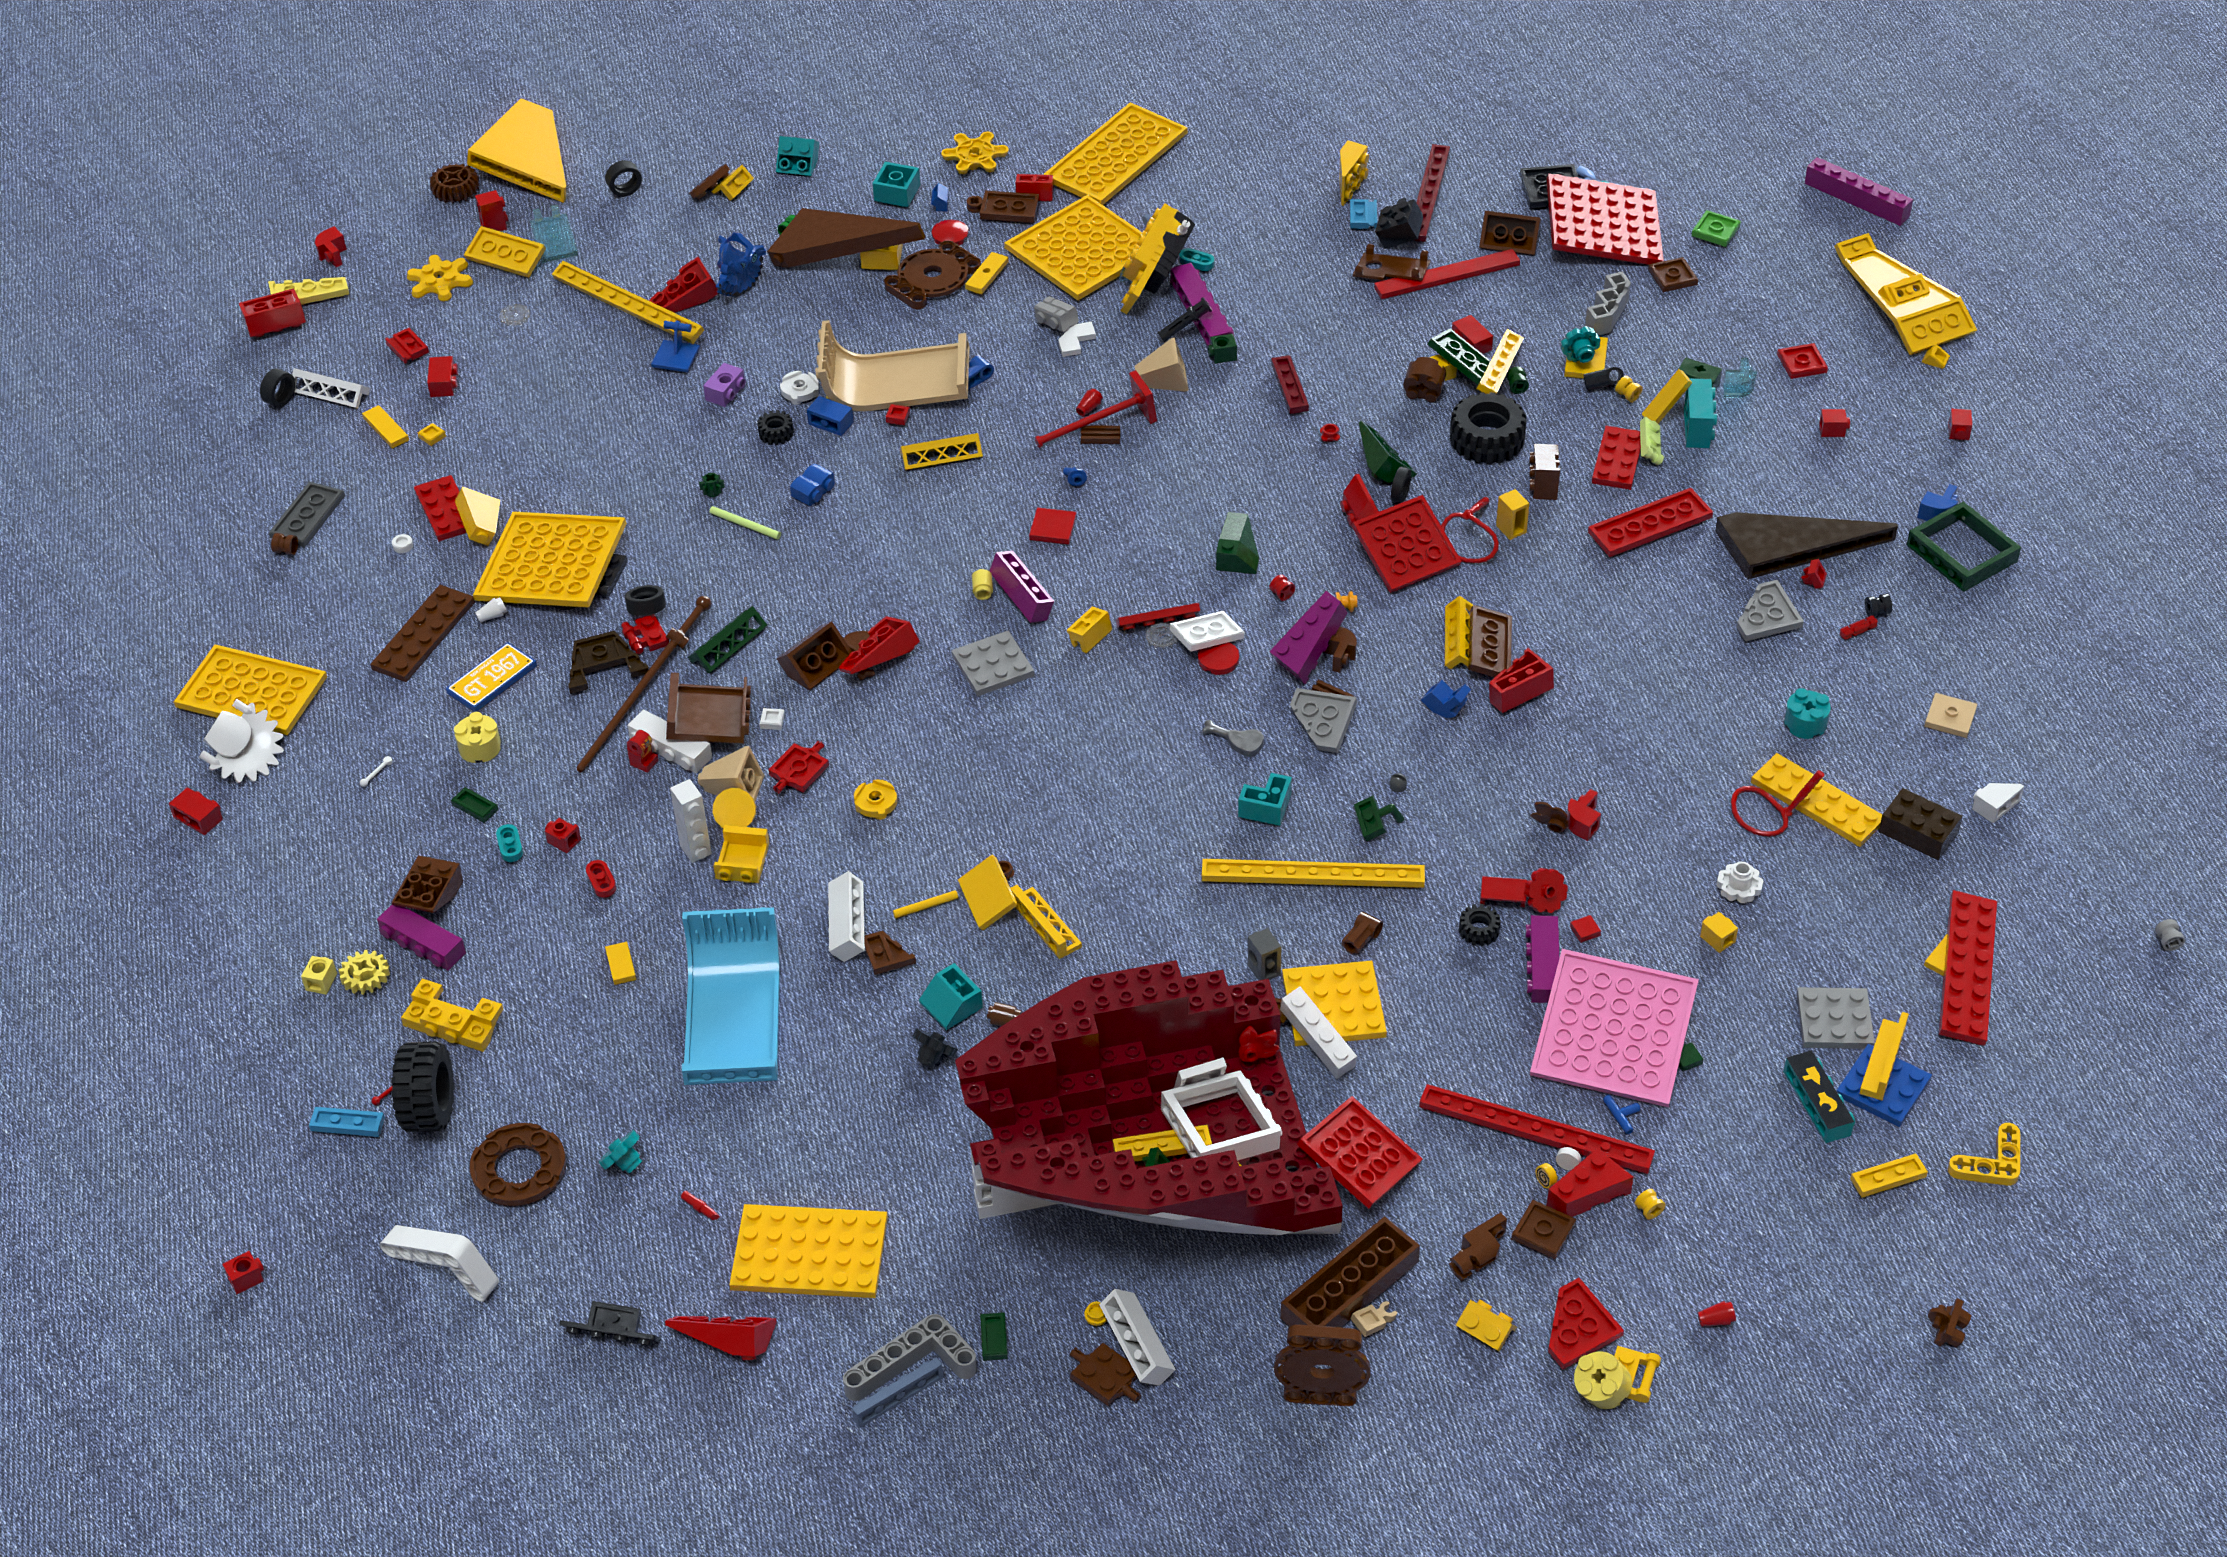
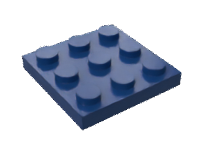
[1836,1044,1932,1127]

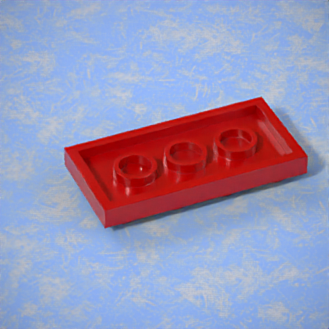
[1592,426,1641,490]
[414,475,467,542]

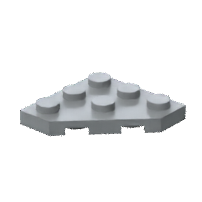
[1737,580,1804,641]
[1290,688,1358,753]

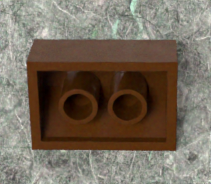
[1479,210,1542,255]
[776,621,852,690]

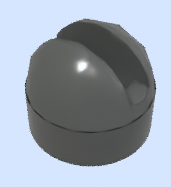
[1389,773,1407,792]

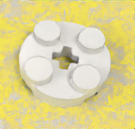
[780,371,819,405]

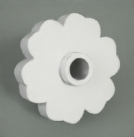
[1717,862,1764,903]

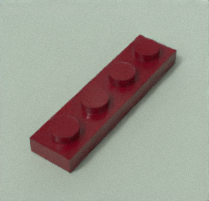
[1271,355,1309,414]

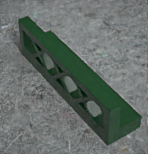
[687,605,767,673]

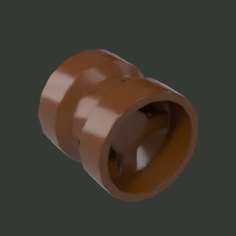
[271,533,298,555]

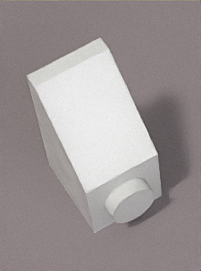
[1972,783,2024,823]

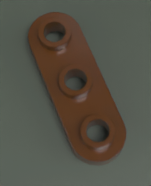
[689,163,730,200]

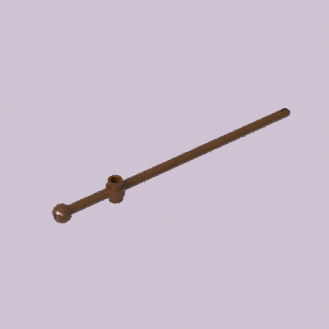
[577,596,712,772]

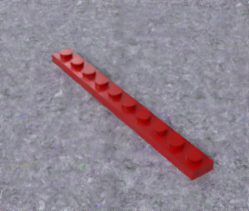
[1419,1084,1655,1174]

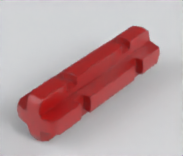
[1839,615,1878,640]

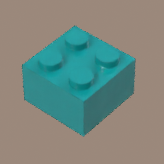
[872,162,921,207]

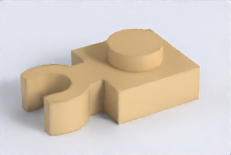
[1351,1301,1397,1337]

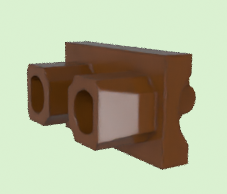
[1928,1298,1972,1347]

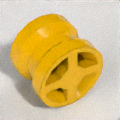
[1634,1189,1666,1220]

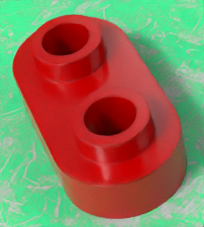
[586,860,616,898]

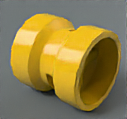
[1615,375,1643,402]

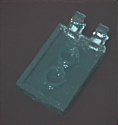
[530,205,578,263]

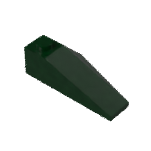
[1359,420,1417,483]

